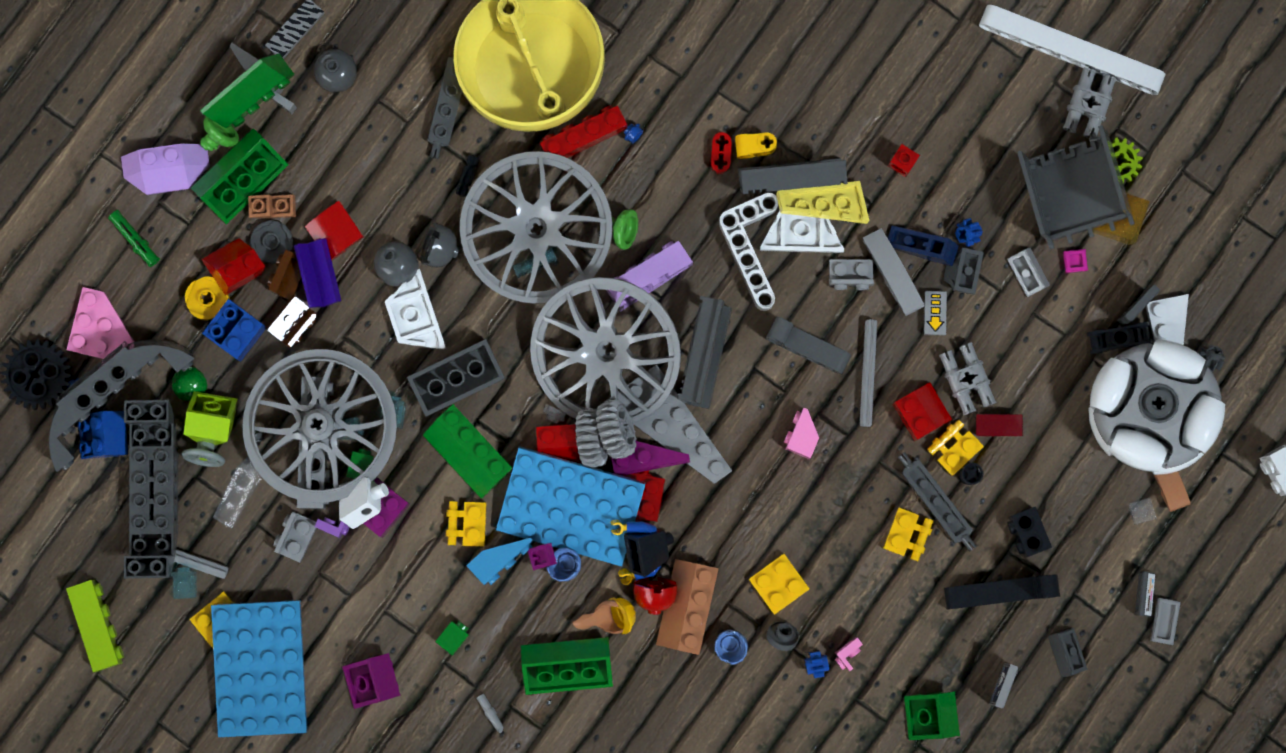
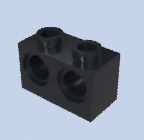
[1007,506,1052,558]

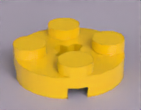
[185,276,230,321]

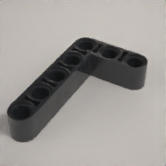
[944,574,1060,610]

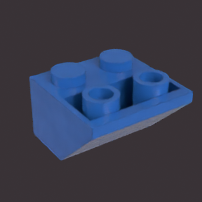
[202,299,267,362]
[78,411,128,459]

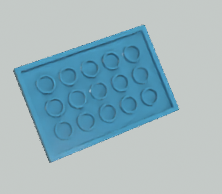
[496,446,646,567]
[211,600,307,737]

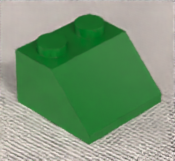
[904,691,960,740]

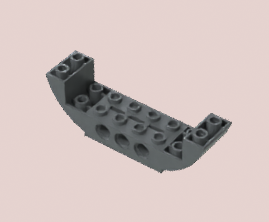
[49,339,194,472]
[124,400,178,579]

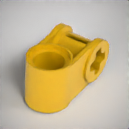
[735,132,777,159]

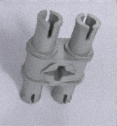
[1063,67,1116,139]
[939,342,997,416]

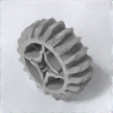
[596,399,637,459]
[575,408,608,468]

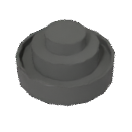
[766,621,799,651]

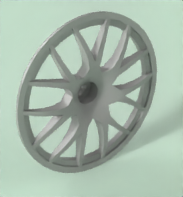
[460,151,612,304]
[530,277,681,423]
[242,349,397,503]

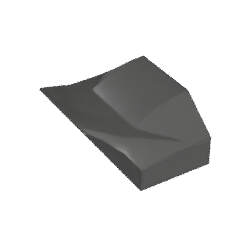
[943,247,984,295]

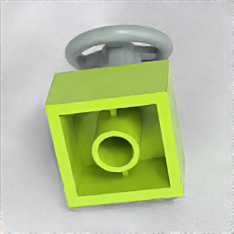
[182,391,237,467]

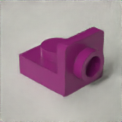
[528,543,557,571]

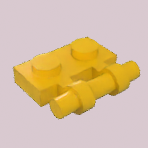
[927,420,984,477]
[446,501,487,547]
[883,508,933,562]

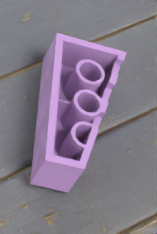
[606,241,693,312]

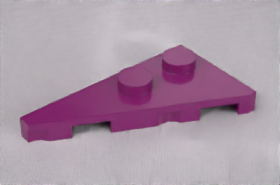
[611,441,690,476]

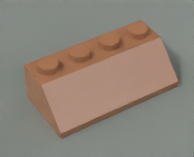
[656,559,719,655]

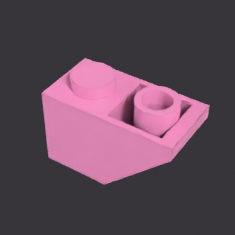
[784,408,819,459]

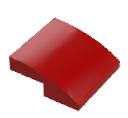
[305,201,364,260]

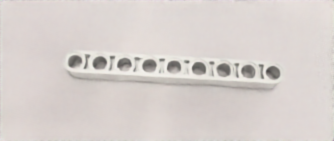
[979,5,1166,95]

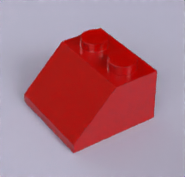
[202,238,265,296]
[893,382,952,442]
[536,424,582,464]

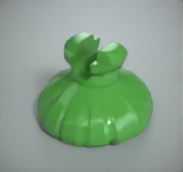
[200,116,239,151]
[612,209,638,250]

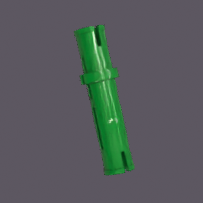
[108,210,160,267]

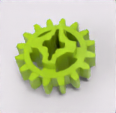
[1112,137,1143,184]

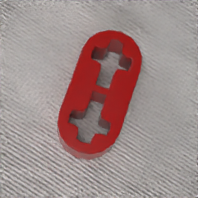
[711,132,732,174]

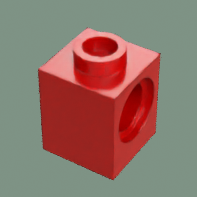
[888,144,920,177]

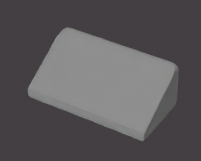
[1007,248,1050,297]

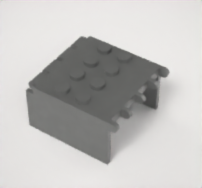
[1017,125,1135,250]

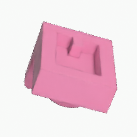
[835,637,863,671]

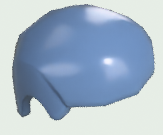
[547,548,581,581]
[714,630,748,665]

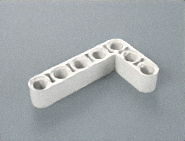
[719,193,778,311]

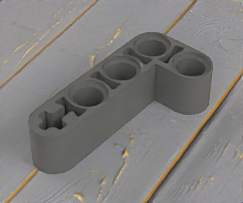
[766,316,851,375]

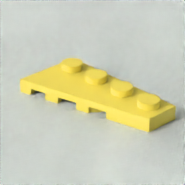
[776,181,870,224]

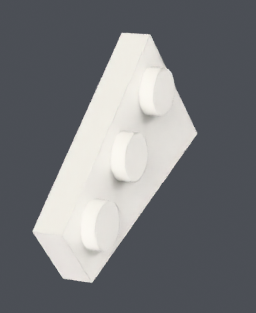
[1146,294,1189,345]

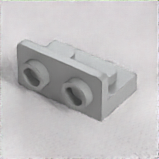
[829,259,874,290]
[273,512,317,563]

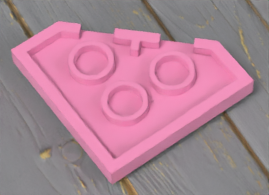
[66,287,135,359]

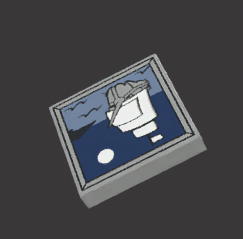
[989,663,1018,708]

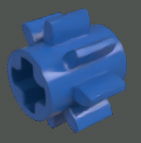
[955,218,983,247]
[804,651,829,679]

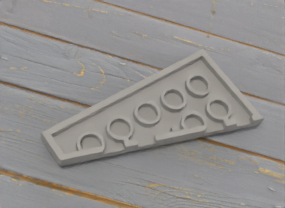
[603,365,732,484]

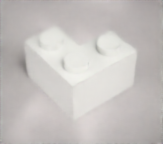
[1259,445,1286,496]

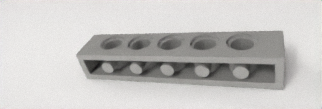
[297,376,334,509]

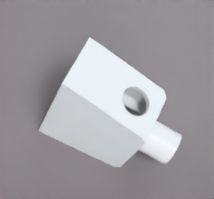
[339,477,389,529]

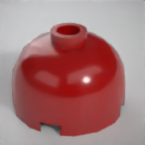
[633,577,677,615]

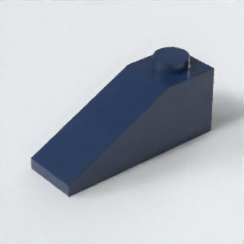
[888,226,959,266]

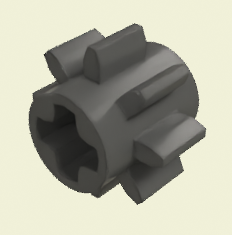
[1198,345,1225,372]

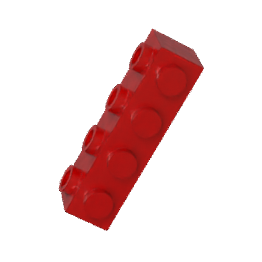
[540,105,627,158]

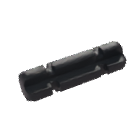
[456,155,479,197]

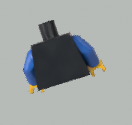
[610,519,674,585]

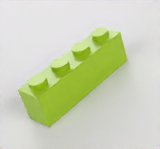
[66,580,124,672]

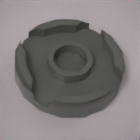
[250,220,294,264]

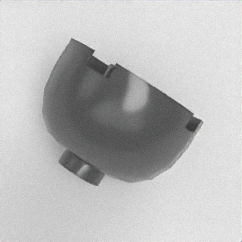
[314,49,357,93]
[421,223,459,268]
[374,241,419,286]

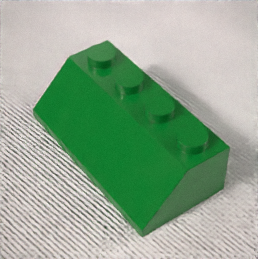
[200,54,295,128]
[191,128,289,225]
[423,404,513,499]
[521,637,613,695]

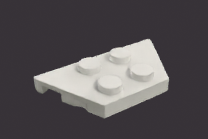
[760,211,844,253]
[385,269,446,350]

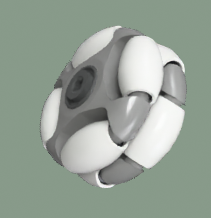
[1088,340,1225,475]

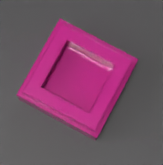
[1063,249,1088,273]

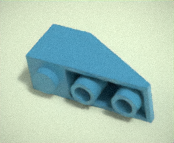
[466,538,533,585]

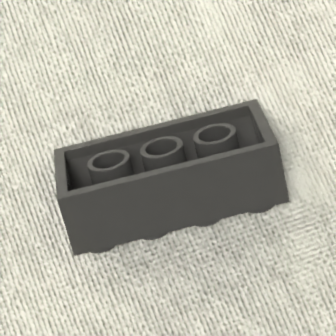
[407,339,505,417]

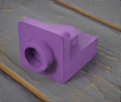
[314,517,350,538]

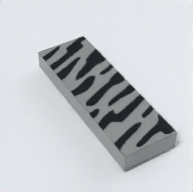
[265,0,325,59]

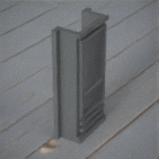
[738,158,848,194]
[677,296,732,410]

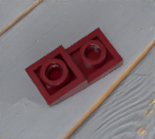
[976,414,1023,436]

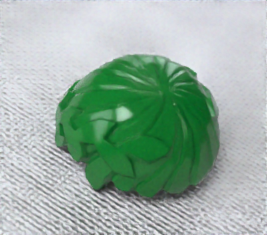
[172,366,208,401]

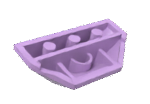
[121,144,210,195]

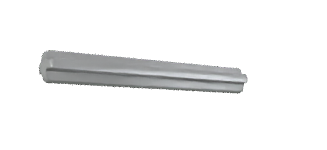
[860,319,877,427]

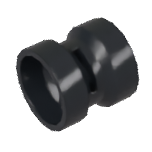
[959,463,983,486]

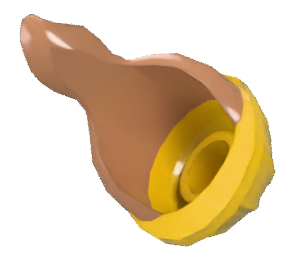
[572,597,636,634]

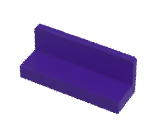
[294,239,341,308]

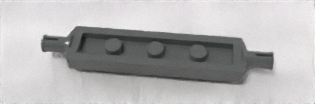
[427,57,462,159]
[898,452,977,552]

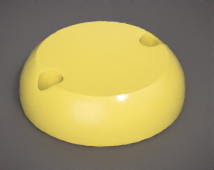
[454,0,605,132]

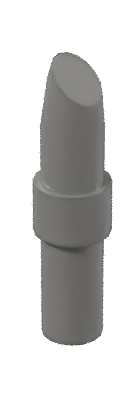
[477,694,503,733]

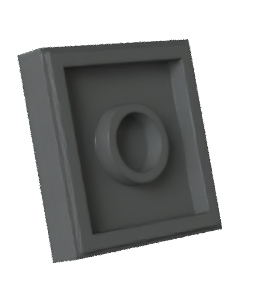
[1117,284,1160,326]

